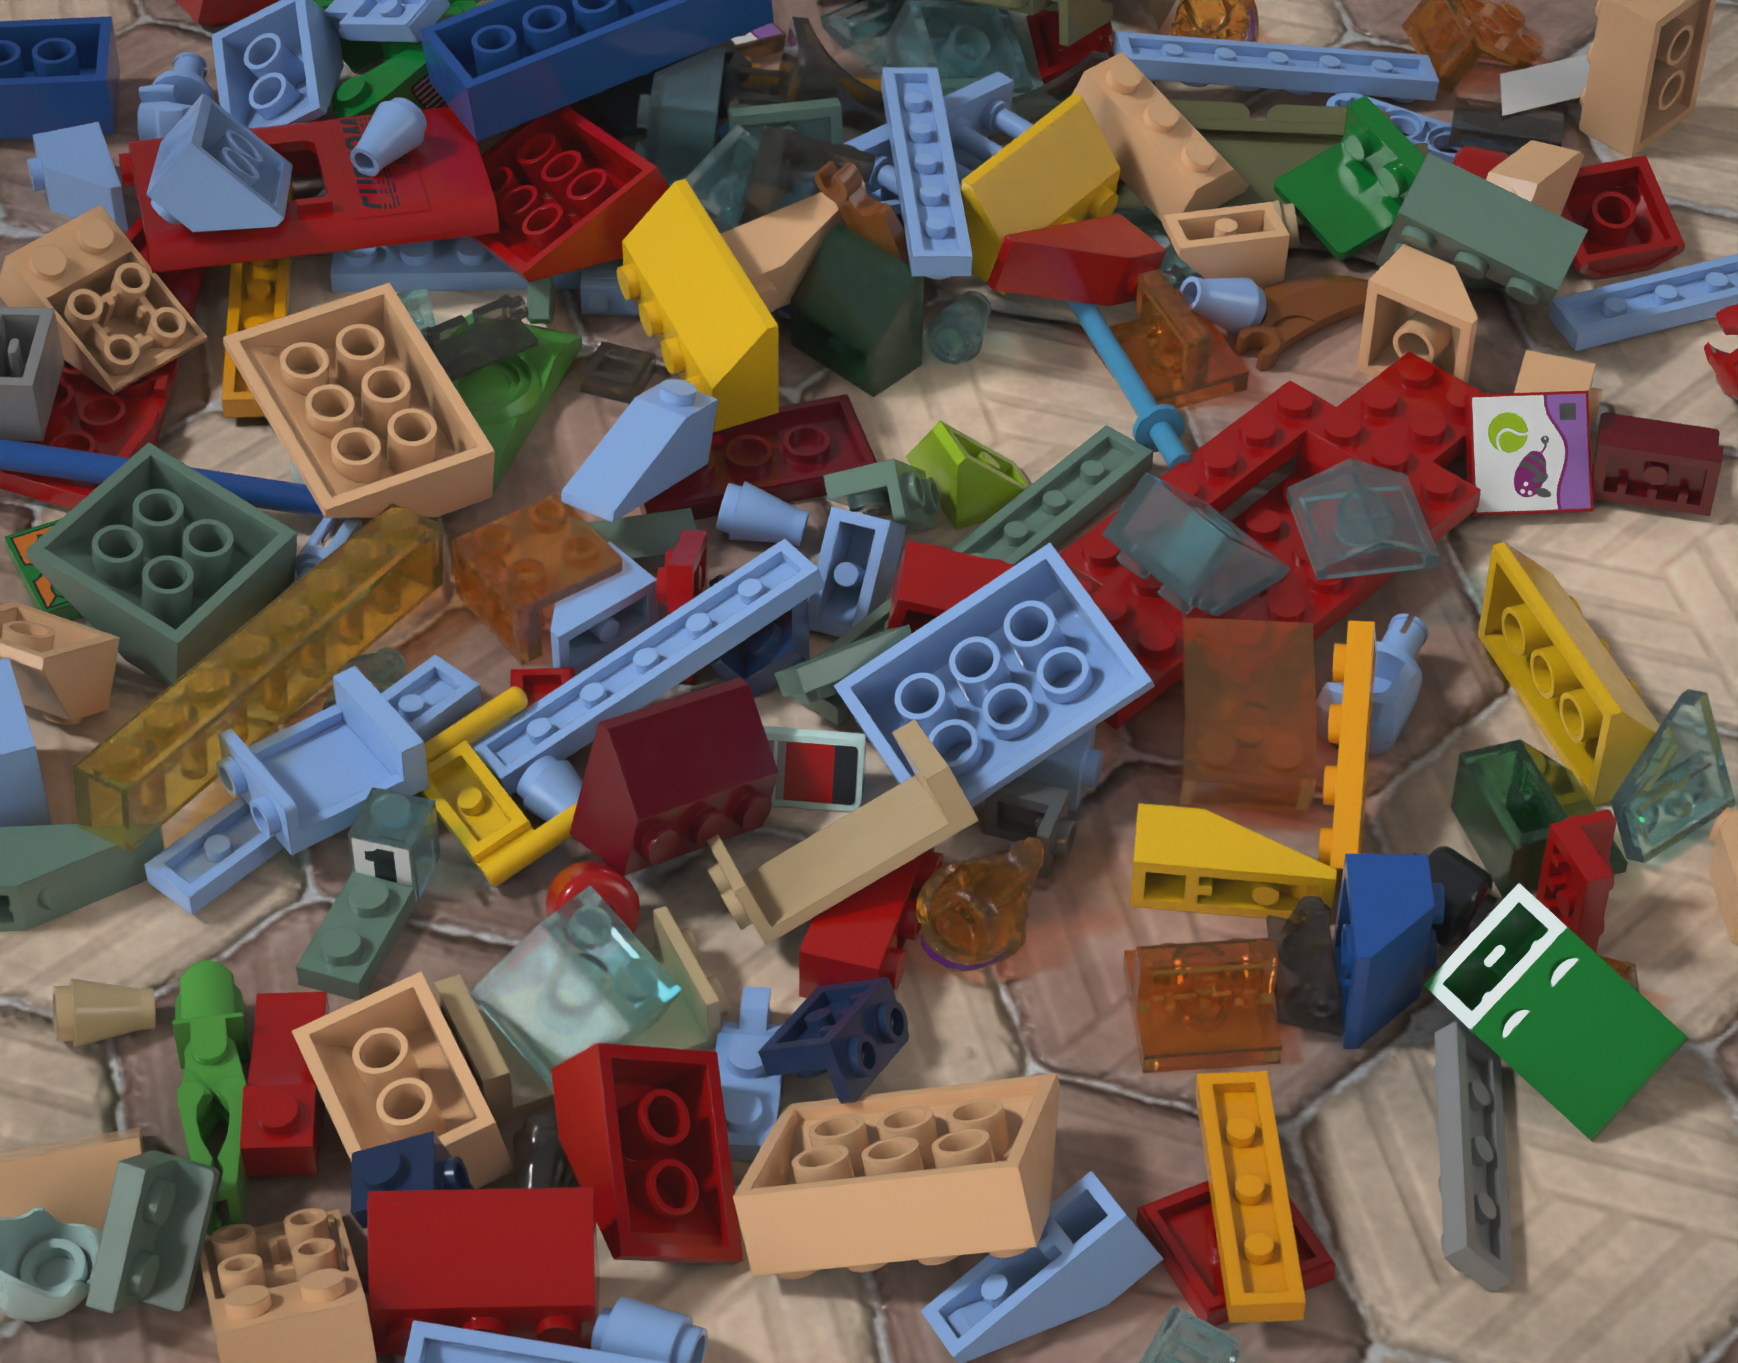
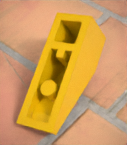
[1129,803,1337,924]

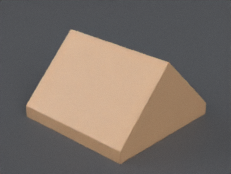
[0,1127,145,1231]

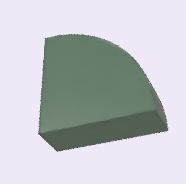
[526,276,556,324]

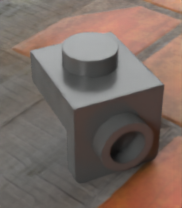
[984,777,1077,879]

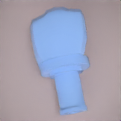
[137,52,215,140]
[1313,613,1429,755]

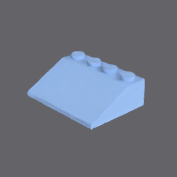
[833,543,1155,807]

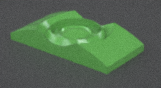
[437,312,582,493]

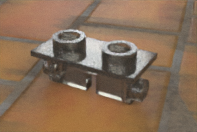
[421,294,539,382]
[1266,896,1344,1037]

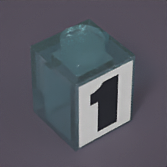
[348,787,441,902]

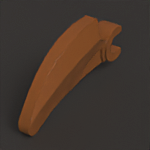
[814,161,915,317]
[1235,274,1368,372]

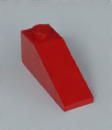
[987,214,1167,306]

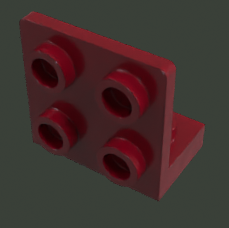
[1592,412,1724,516]

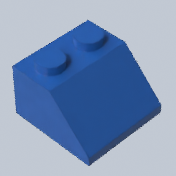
[1333,854,1445,1049]

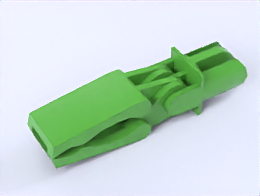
[172,960,251,1236]

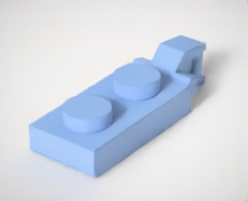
[323,0,450,43]
[715,986,785,1161]

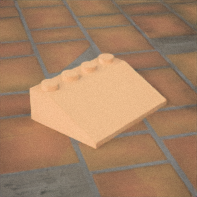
[223,282,495,518]
[733,1073,1060,1280]

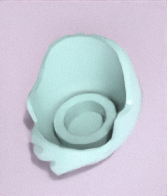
[0,1207,102,1322]

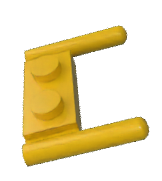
[420,686,578,888]

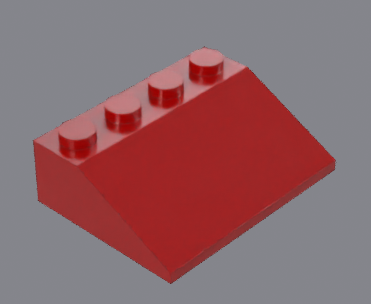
[469,106,669,282]

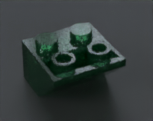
[790,223,924,397]
[1451,739,1628,899]

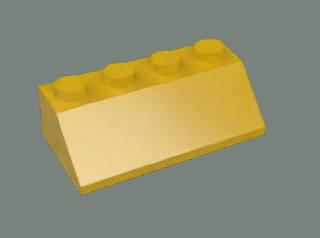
[617,179,779,433]
[1477,542,1673,807]

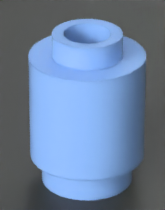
[591,1297,708,1363]

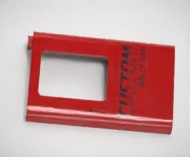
[118,107,500,273]

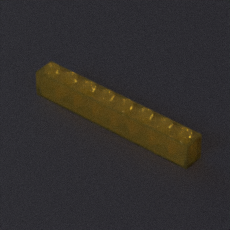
[73,503,443,852]

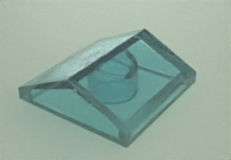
[1287,458,1440,580]

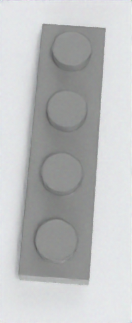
[1433,1021,1514,1293]

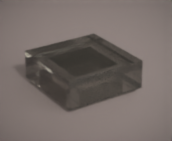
[579,341,656,404]

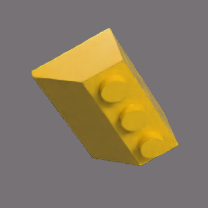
[961,93,1120,296]

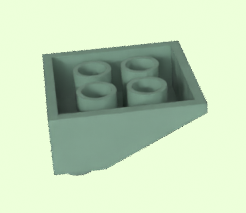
[1375,153,1588,307]
[26,442,297,692]

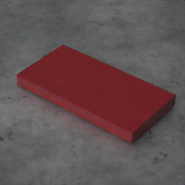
[639,394,877,520]

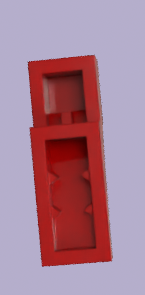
[240,991,329,1177]

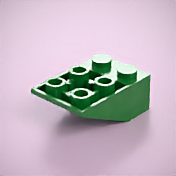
[1424,883,1689,1141]

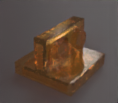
[1092,269,1249,409]
[1123,937,1282,1073]

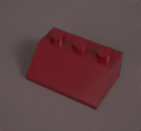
[569,677,779,876]

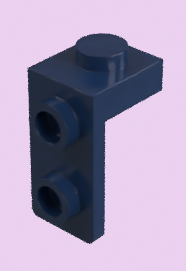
[351,1131,474,1229]

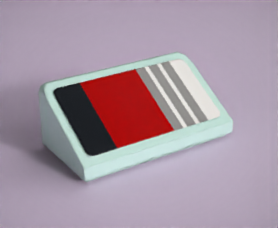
[763,726,866,813]

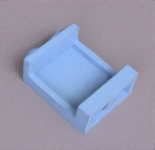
[216,666,429,856]

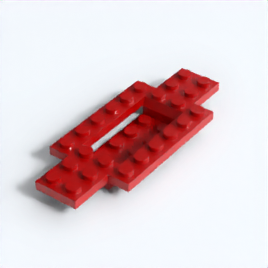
[1059,351,1485,730]

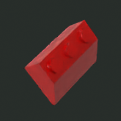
[367,1187,600,1356]

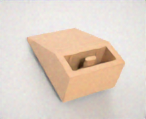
[0,205,207,395]
[200,1208,377,1363]

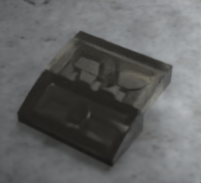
[1448,96,1564,155]

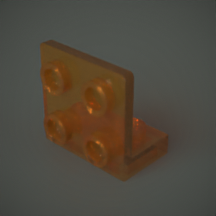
[1402,0,1546,94]
[451,494,623,665]

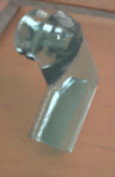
[323,647,407,710]

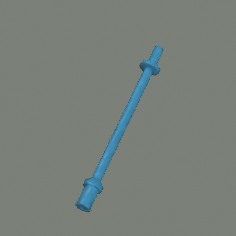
[1066,300,1192,470]

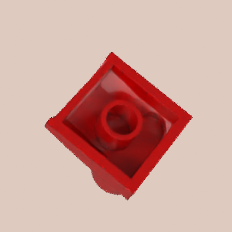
[1561,155,1685,280]

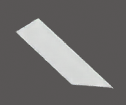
[1500,54,1590,116]

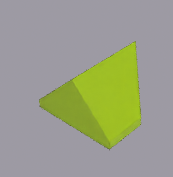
[905,421,1031,530]

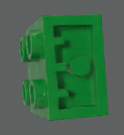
[1273,95,1426,260]

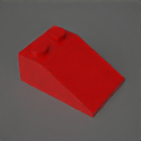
[551,1042,743,1265]

